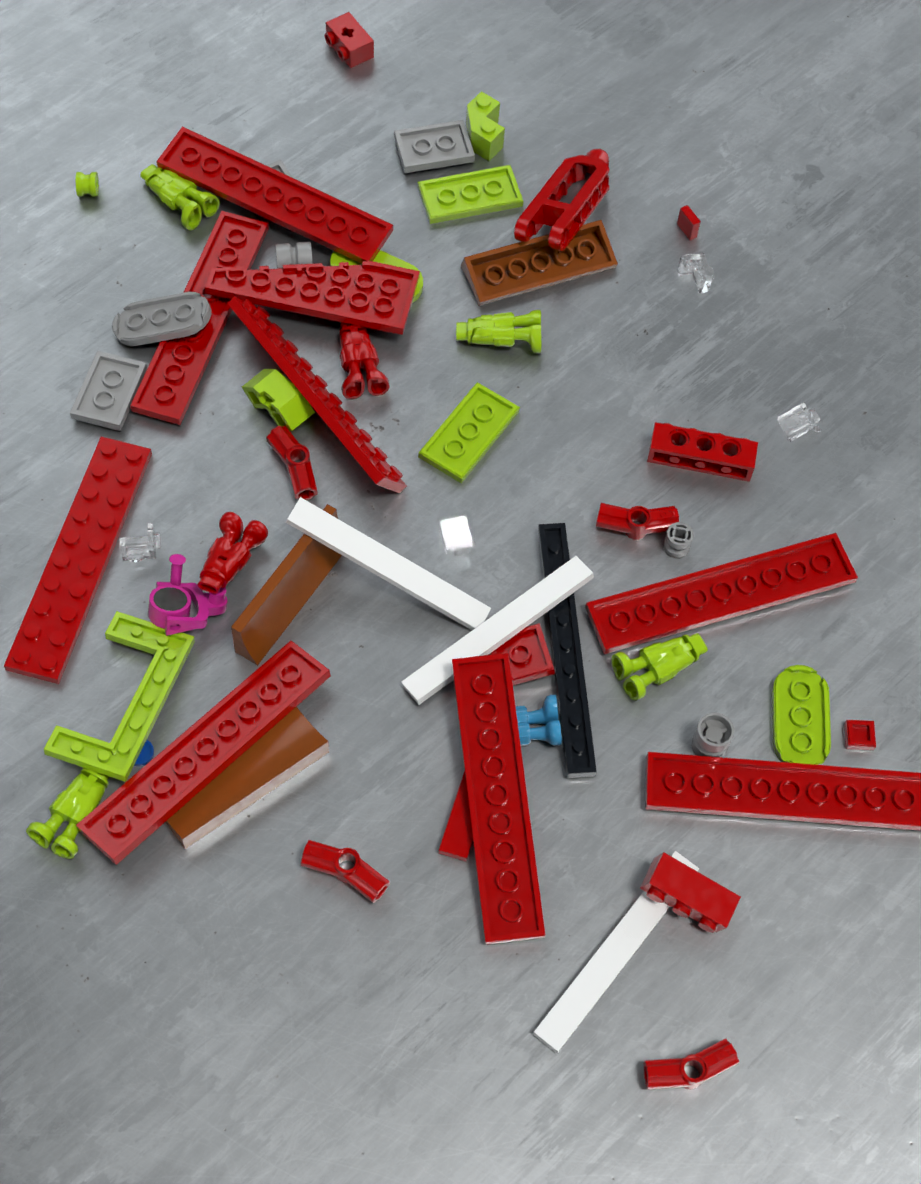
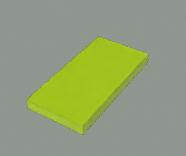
[418,165,524,224]
[418,382,520,484]

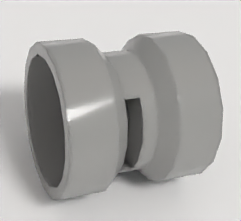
[663,522,694,558]

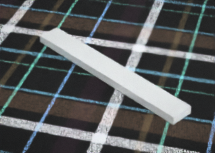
[285,497,491,630]
[401,556,594,705]
[533,851,699,1054]

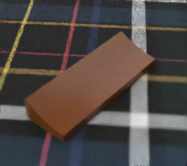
[460,220,618,306]
[231,504,342,666]
[166,707,329,849]

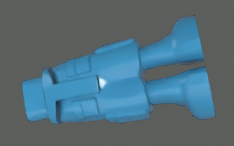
[516,695,562,746]

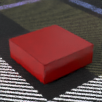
[677,205,701,240]
[844,720,876,751]

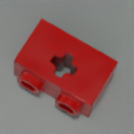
[324,12,374,68]

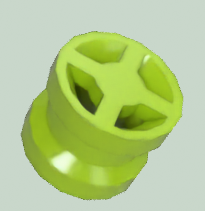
[76,172,99,197]

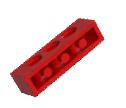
[647,422,758,482]

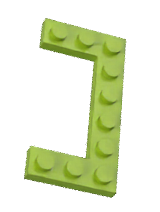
[44,611,195,782]

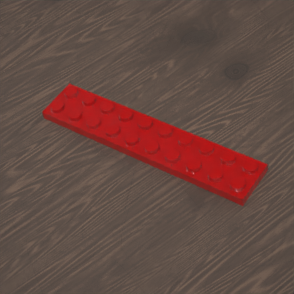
[156,126,393,264]
[130,211,269,425]
[228,296,407,493]
[4,437,152,684]
[585,533,858,655]
[76,641,331,865]
[452,653,546,945]
[645,752,921,831]

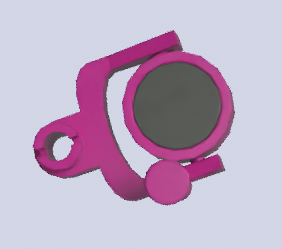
[148,554,227,636]

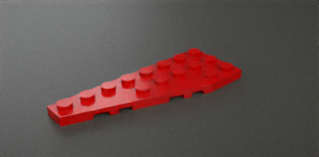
[204,261,420,335]

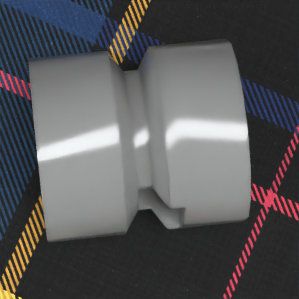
[275,242,313,268]
[691,712,735,757]

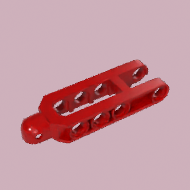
[514,149,610,251]

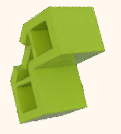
[466,91,505,161]
[242,369,315,431]

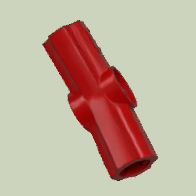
[266,425,318,500]
[596,503,679,540]
[301,840,390,903]
[643,1038,739,1090]

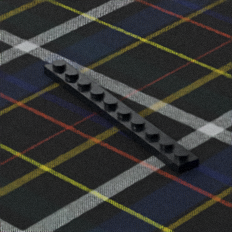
[538,523,597,778]

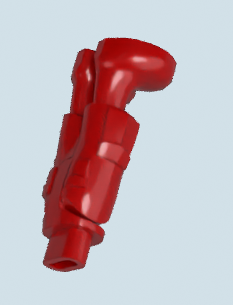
[340,322,390,399]
[198,512,268,594]

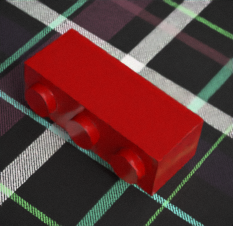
[640,852,741,933]

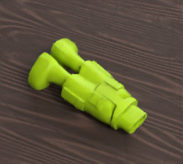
[140,164,220,230]
[456,310,541,353]
[611,633,708,701]
[26,768,109,859]

